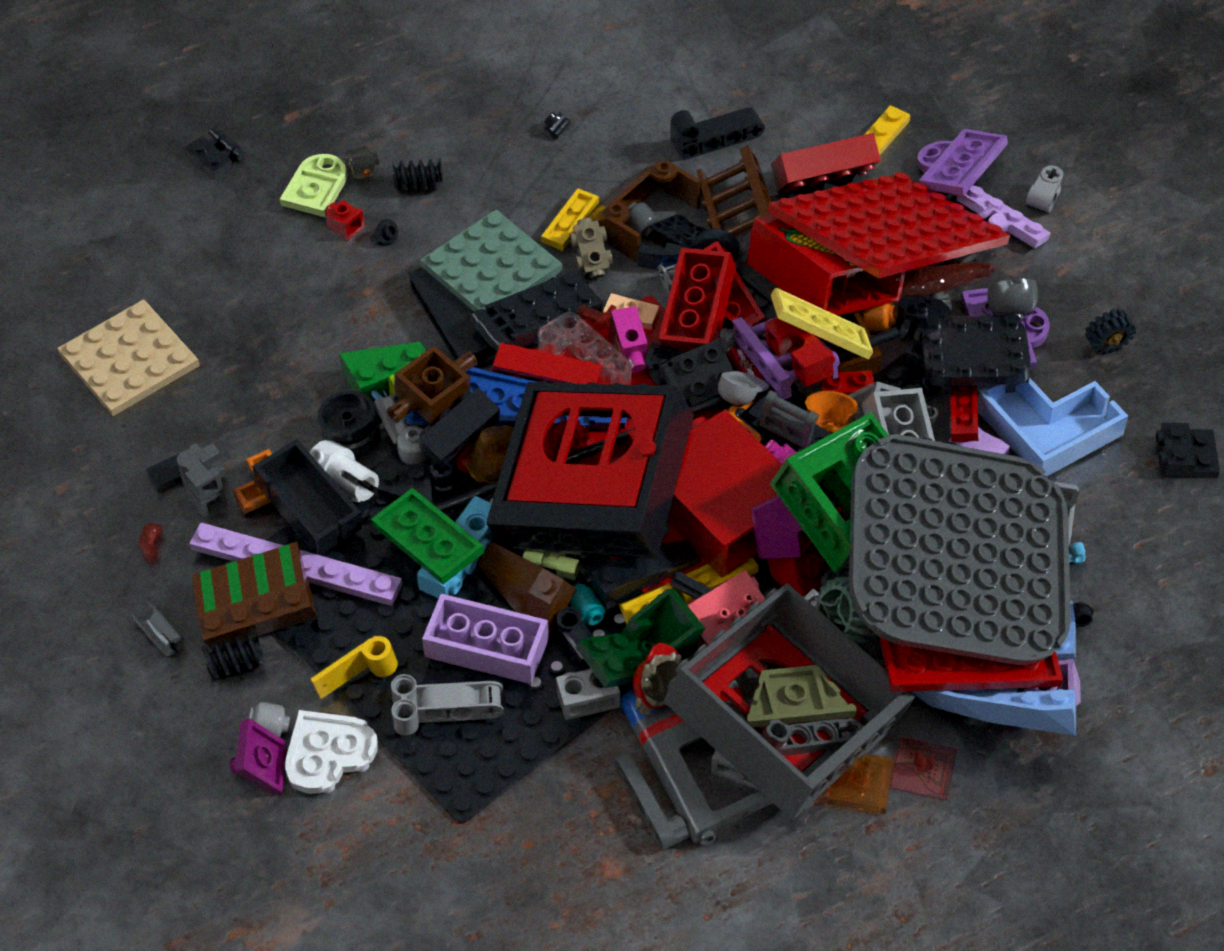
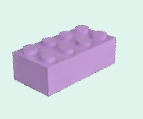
[422,594,549,684]

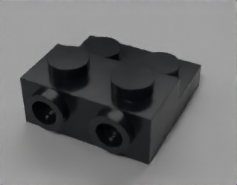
[1156,423,1220,478]

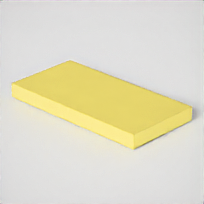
[771,288,873,360]

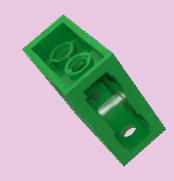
[770,412,889,573]

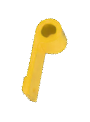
[311,636,398,699]

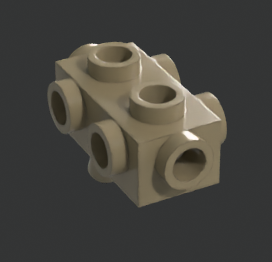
[569,218,613,279]

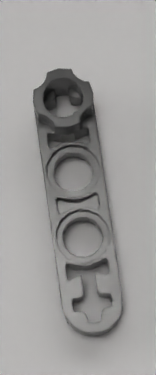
[761,718,863,756]
[613,751,689,850]

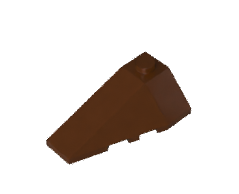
[477,542,577,636]

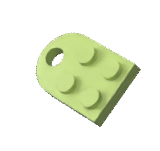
[280,154,347,217]

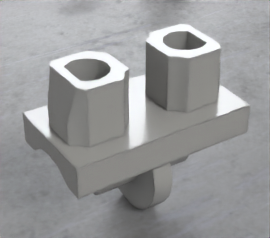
[373,394,417,444]

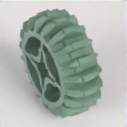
[814,577,873,648]

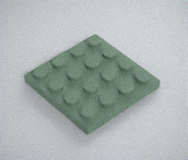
[420,209,563,312]

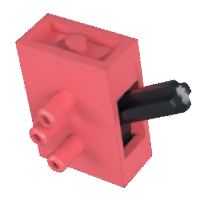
[670,570,765,648]

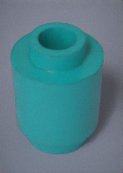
[569,584,605,625]

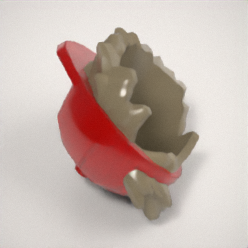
[632,643,683,715]

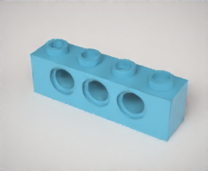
[417,496,495,599]

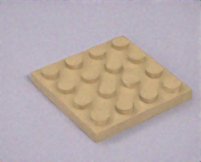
[57,299,200,416]

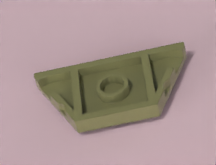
[746,665,857,727]

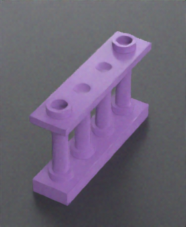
[732,317,840,400]

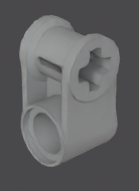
[1026,165,1063,213]

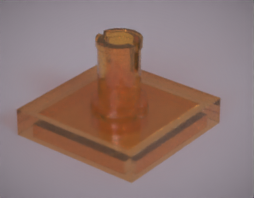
[828,754,894,814]

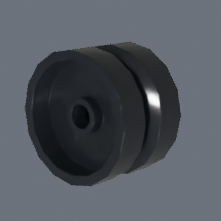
[318,390,381,457]

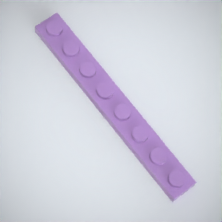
[189,523,403,606]

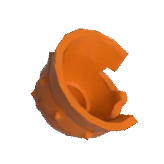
[805,391,858,434]

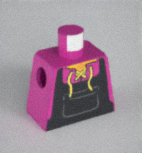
[608,306,647,373]

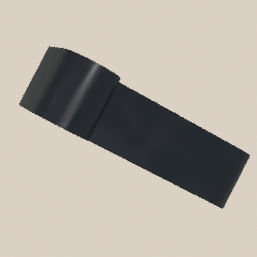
[670,107,765,159]

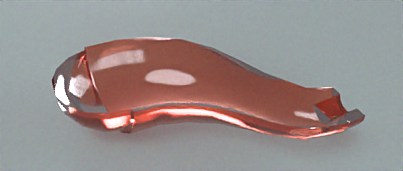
[901,262,996,297]

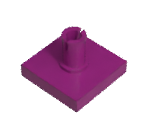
[229,718,287,796]

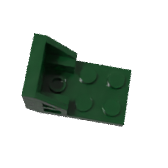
[575,588,705,688]

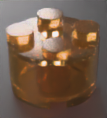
[465,425,514,484]

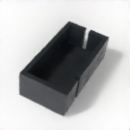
[253,439,362,555]

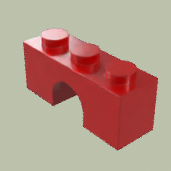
[765,317,835,387]

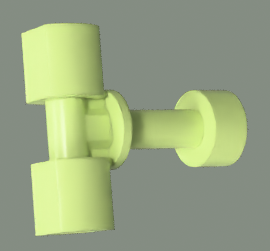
[523,551,580,580]

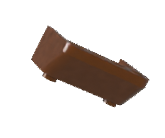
[587,161,700,263]

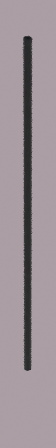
[434,327,899,513]

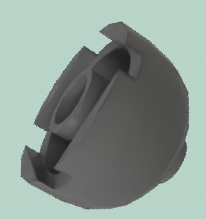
[986,278,1038,322]

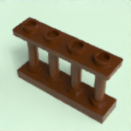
[697,145,771,236]

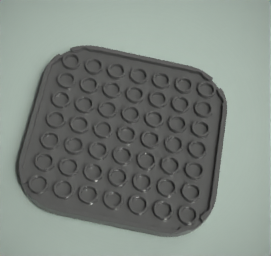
[849,435,1071,665]

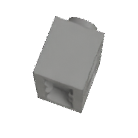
[556,668,620,720]

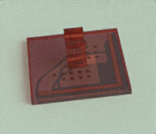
[890,736,957,800]

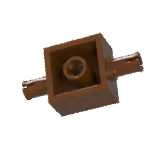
[387,345,477,425]

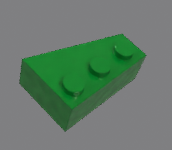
[339,342,426,402]

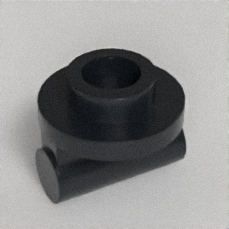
[544,111,571,139]
[370,219,398,244]

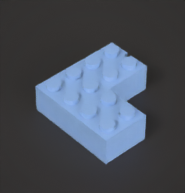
[977,378,1128,477]

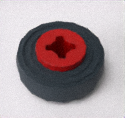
[695,229,740,262]

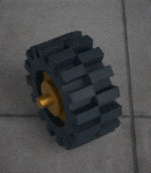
[1085,309,1136,355]

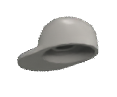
[718,371,769,406]

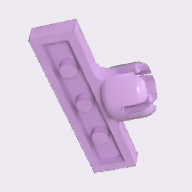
[956,185,1051,248]

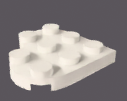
[285,710,378,794]

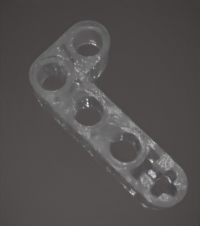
[538,312,632,385]

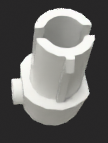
[309,440,379,503]

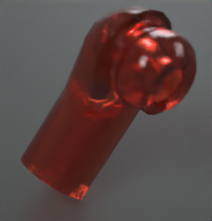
[138,522,162,562]

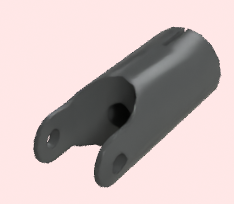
[130,600,184,656]

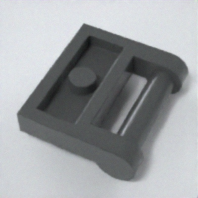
[759,390,819,448]

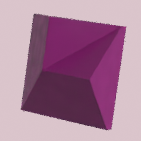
[751,496,807,559]

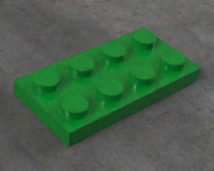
[371,488,485,585]

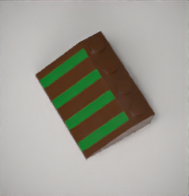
[192,542,318,651]

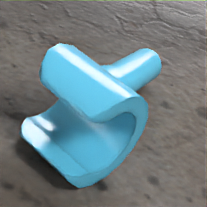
[1069,542,1086,564]

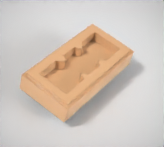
[603,293,659,330]

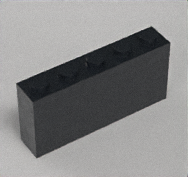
[408,267,496,368]

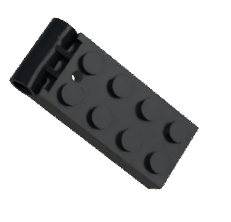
[469,270,603,354]

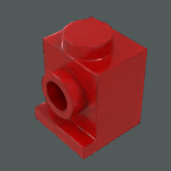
[325,200,365,240]

